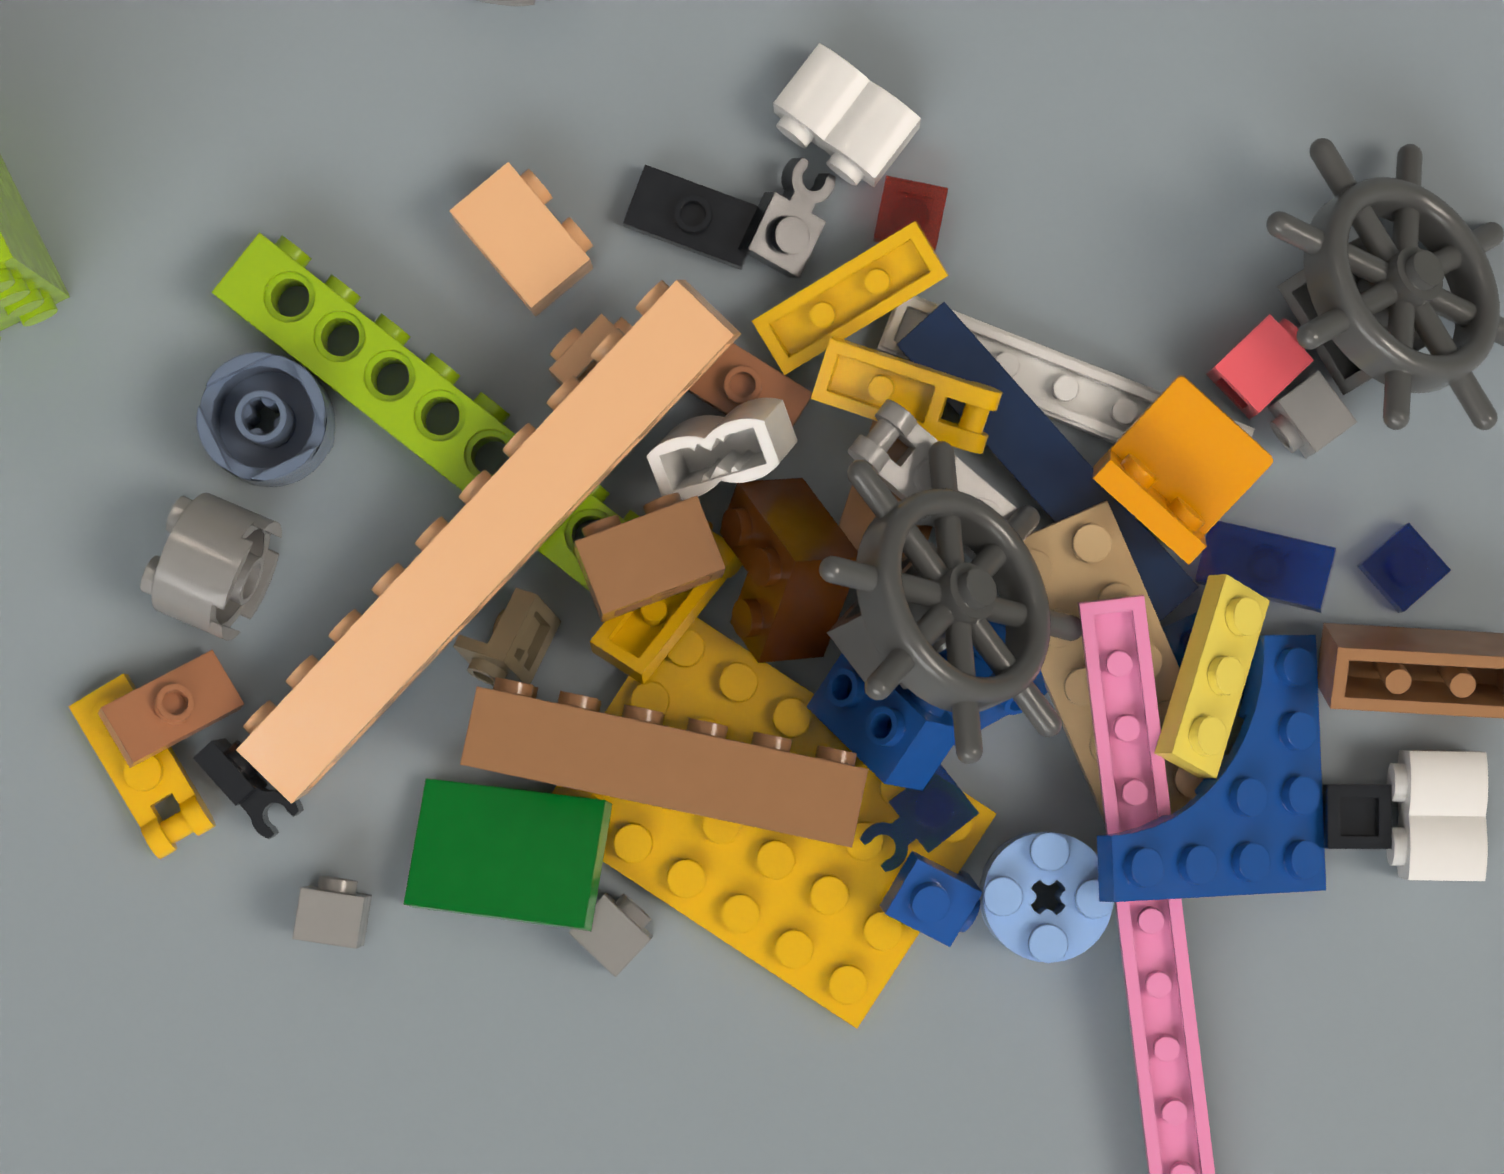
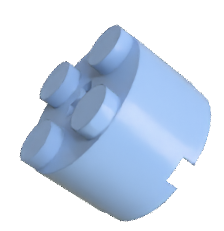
[979,831,1114,963]

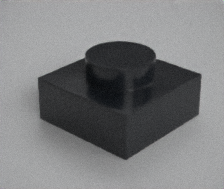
[1323,784,1392,849]

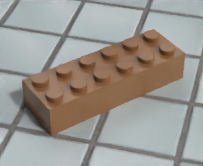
[460,677,868,848]

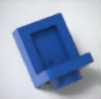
[879,851,983,947]

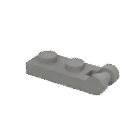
[847,399,1017,560]

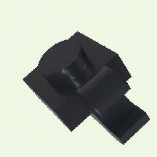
[193,738,304,839]

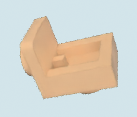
[549,313,633,385]

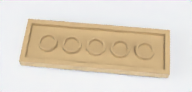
[1024,501,1204,823]

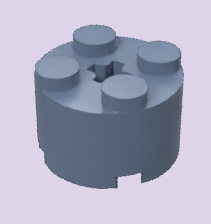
[196,352,335,487]

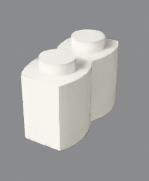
[773,43,921,187]
[647,398,798,500]
[1386,750,1488,881]

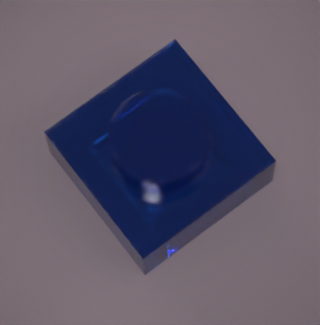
[1357,523,1451,613]

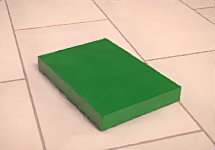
[403,778,612,932]

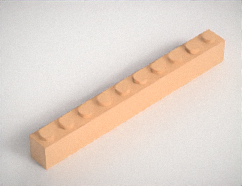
[236,280,741,804]

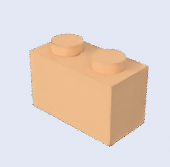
[449,162,593,317]

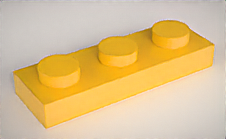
[752,221,949,375]

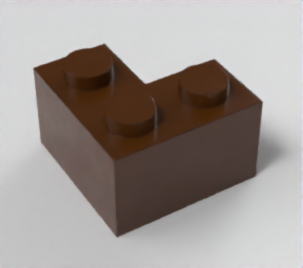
[720,478,858,663]

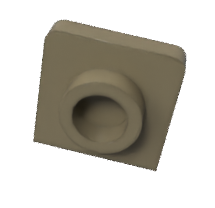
[453,588,561,686]

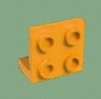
[1093,375,1273,565]

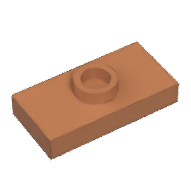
[688,343,812,427]
[98,650,244,768]

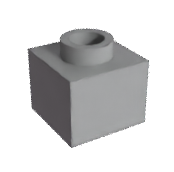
[1268,371,1357,458]
[292,876,372,949]
[569,893,653,977]

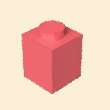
[1206,314,1314,420]

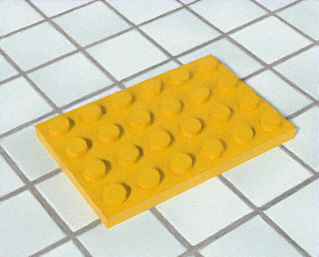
[551,618,997,1029]

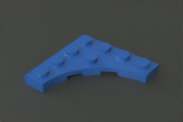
[1097,635,1326,902]

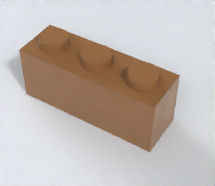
[1317,623,1504,719]

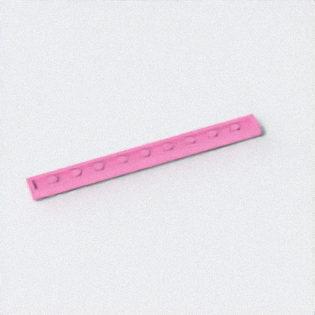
[1078,594,1215,1174]

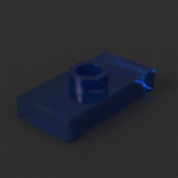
[1195,521,1337,613]

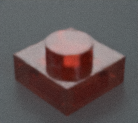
[873,175,948,251]

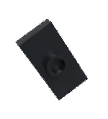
[623,165,758,270]

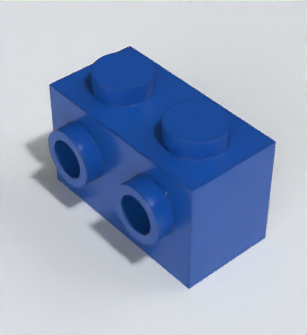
[806,653,955,791]

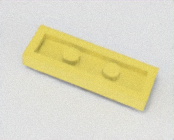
[1154,574,1270,778]

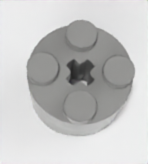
[140,492,282,641]

